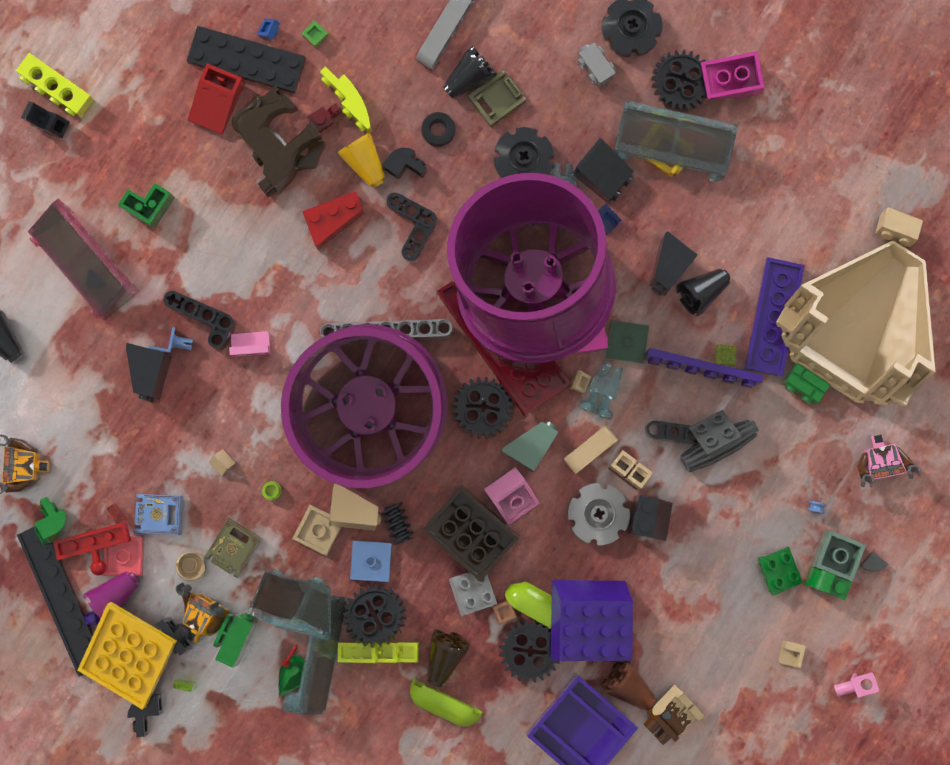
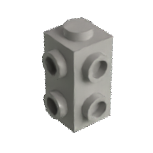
[577,42,616,89]

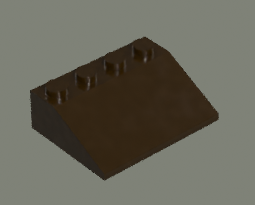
[422,485,520,582]

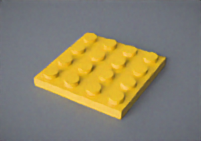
[77,602,177,710]

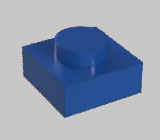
[257,18,280,40]

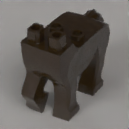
[231,86,326,198]

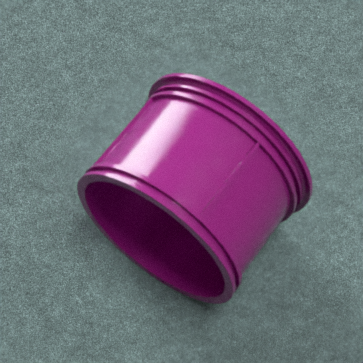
[447,173,616,363]
[281,324,448,488]

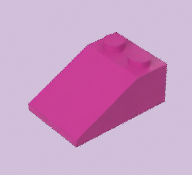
[701,51,765,100]

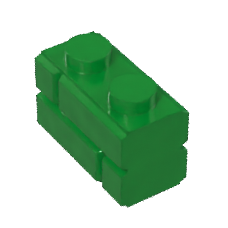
[782,363,830,405]

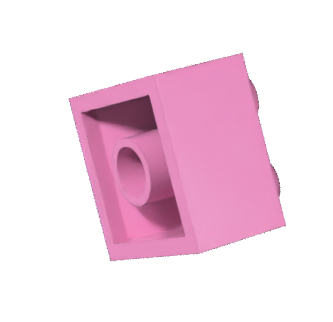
[484,467,540,525]

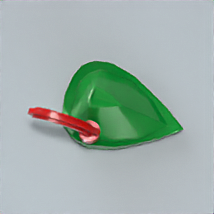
[278,644,312,696]

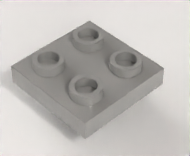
[449,572,497,616]

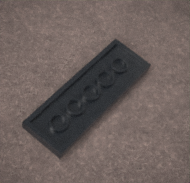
[186,26,306,93]

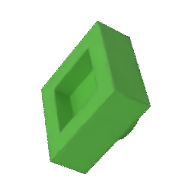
[301,20,329,48]

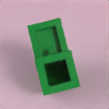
[34,497,66,546]
[804,567,852,600]

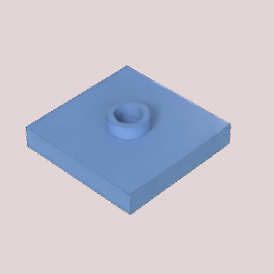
[350,541,392,582]

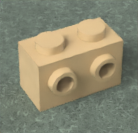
[875,207,923,247]

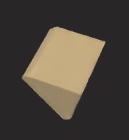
[569,370,591,394]
[209,449,236,476]

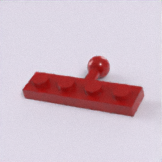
[53,522,131,575]

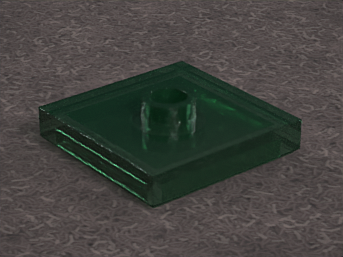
[605,320,649,364]

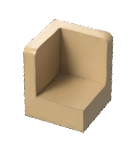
[778,640,806,669]

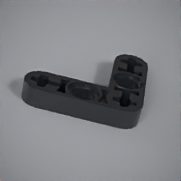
[386,193,437,262]

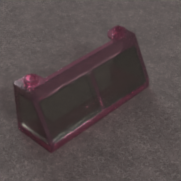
[28,198,140,320]

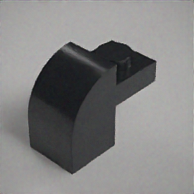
[21,101,70,139]
[382,148,427,180]
[127,694,163,737]

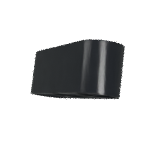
[645,420,697,444]

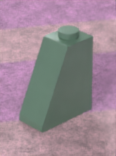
[501,421,558,472]

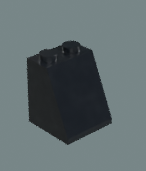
[573,138,634,203]
[650,231,698,296]
[126,343,172,403]
[628,495,673,541]

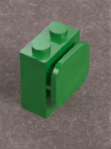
[213,612,258,668]

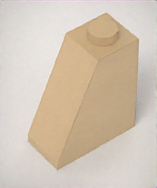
[329,484,381,531]

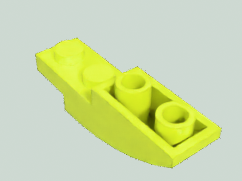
[320,67,372,133]

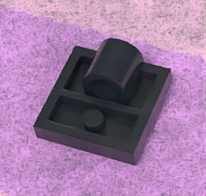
[157,617,193,656]

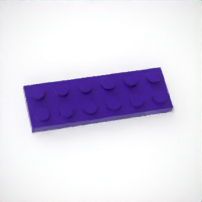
[744,257,805,377]
[644,348,764,388]

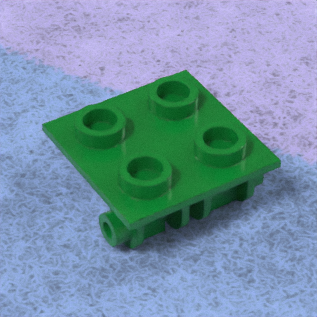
[757,547,803,596]

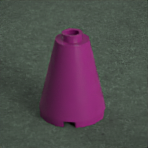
[83,571,139,618]

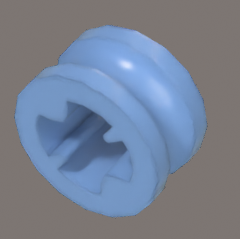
[807,501,826,514]

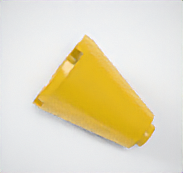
[337,133,385,188]

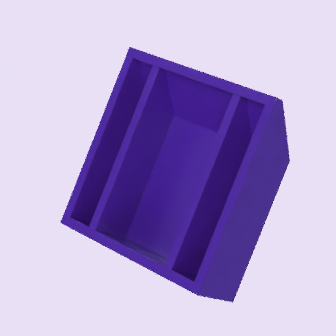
[551,580,633,661]
[526,674,638,765]

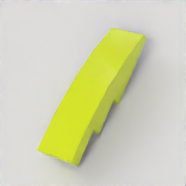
[338,642,419,663]

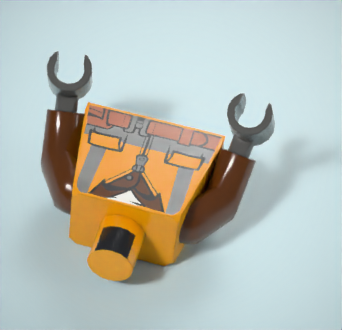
[0,434,50,494]
[176,582,229,643]

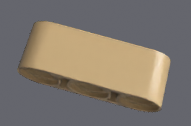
[564,424,619,474]

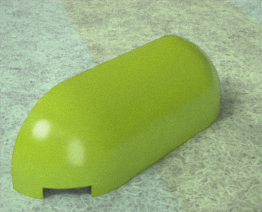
[505,582,552,629]
[410,678,483,727]

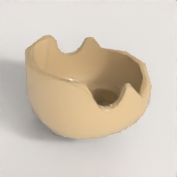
[175,551,206,581]

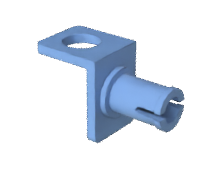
[148,327,193,354]

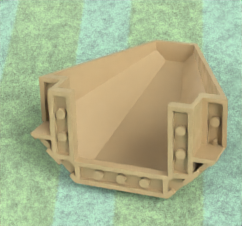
[776,240,935,407]

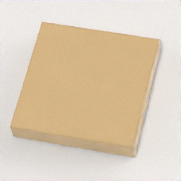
[292,504,342,556]

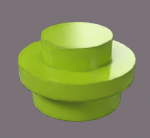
[262,481,282,500]

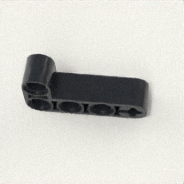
[163,291,236,350]

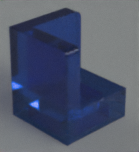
[598,204,621,235]

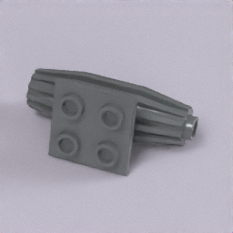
[680,410,759,472]

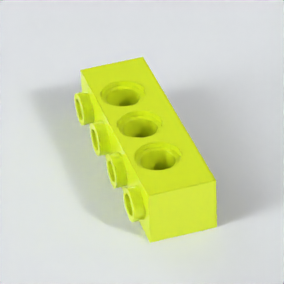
[16,53,95,118]

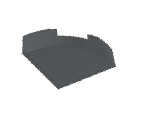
[860,551,889,571]

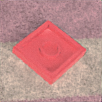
[103,537,144,576]

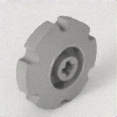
[567,483,630,545]

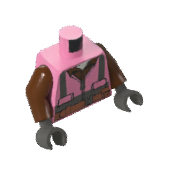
[857,434,921,487]

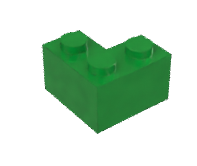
[118,183,175,229]

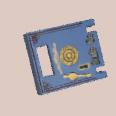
[134,494,183,535]

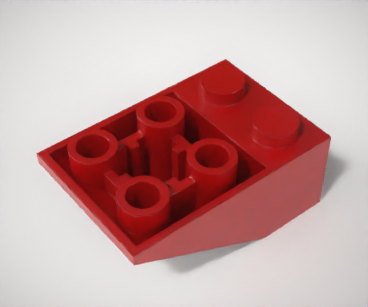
[188,64,245,135]

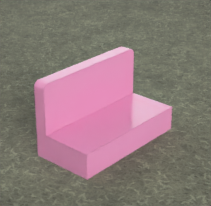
[229,331,271,357]

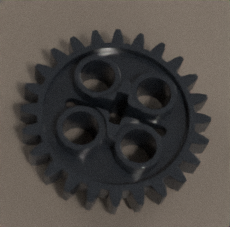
[651,49,707,111]
[451,377,514,439]
[343,584,406,648]
[499,619,560,683]

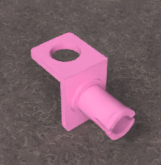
[834,672,879,697]

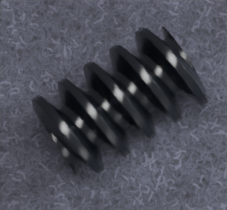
[381,502,414,545]

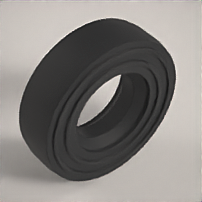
[421,112,455,147]

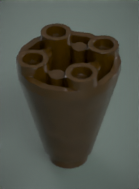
[427,629,470,687]

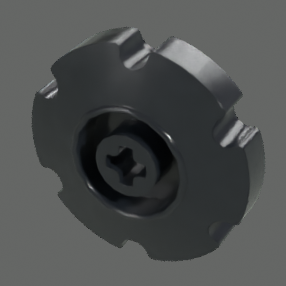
[602,0,662,57]
[494,127,554,178]

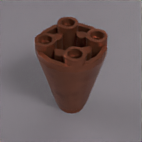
[601,661,656,711]

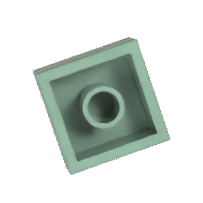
[811,530,866,582]

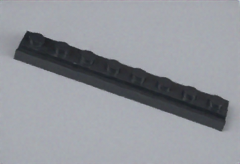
[17,527,93,677]

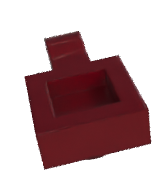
[307,103,342,133]

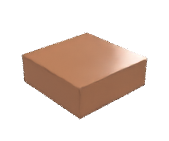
[492,601,517,625]

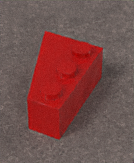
[302,192,364,250]

